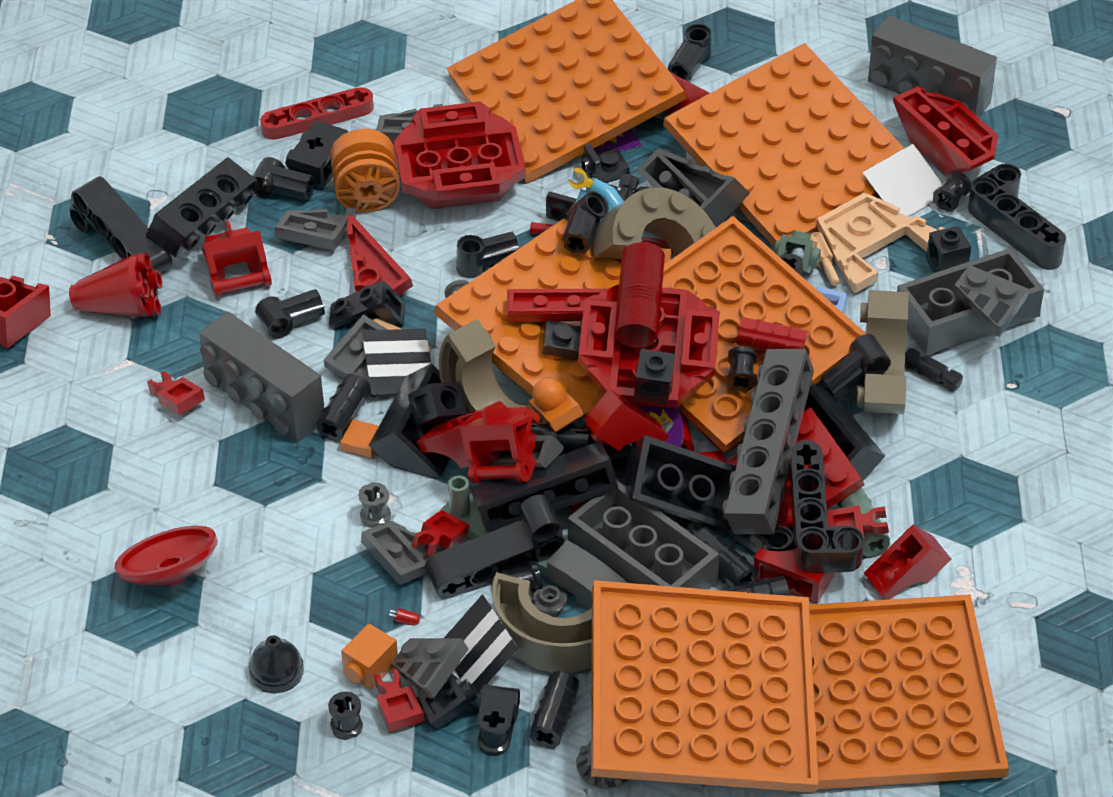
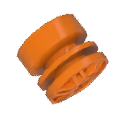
[330,128,400,213]

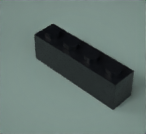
[470,441,619,533]

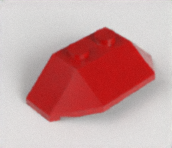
[893,86,998,175]

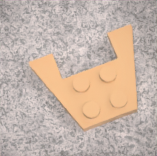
[817,193,945,293]

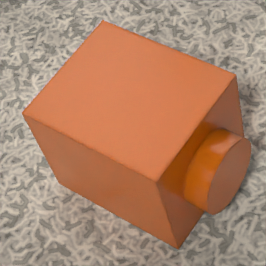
[341,623,398,690]

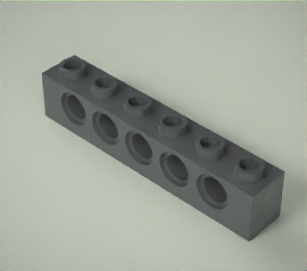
[723,349,814,535]

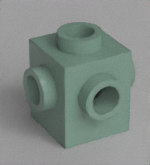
[773,230,821,273]

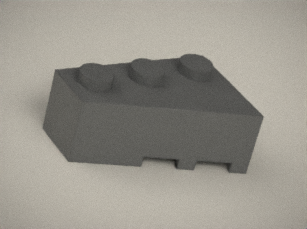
[636,148,750,227]

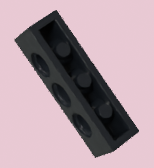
[146,157,257,257]

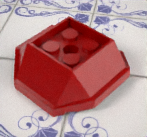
[394,101,526,209]
[578,284,720,408]

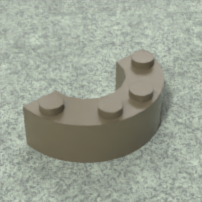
[593,187,716,259]
[856,290,909,415]
[439,319,542,424]
[492,572,592,673]

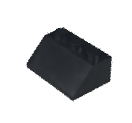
[369,363,450,479]
[804,383,885,481]
[623,435,737,532]

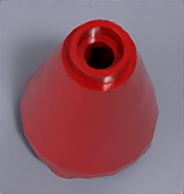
[69,252,163,317]

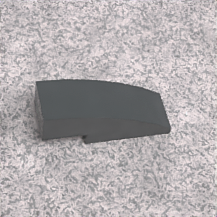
[547,540,627,611]

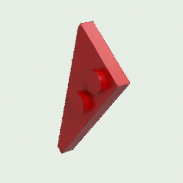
[347,215,413,316]

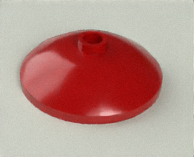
[115,525,218,586]

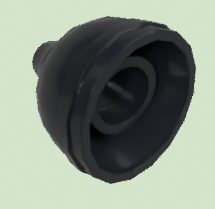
[249,635,304,693]

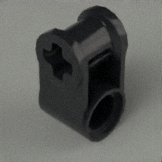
[478,685,520,756]

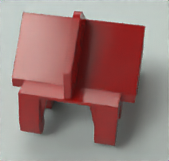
[200,221,272,298]
[460,401,540,484]

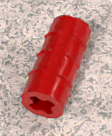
[736,317,808,351]

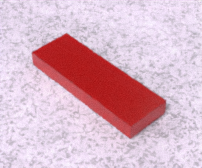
[507,288,607,322]

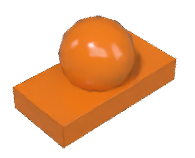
[529,377,584,432]

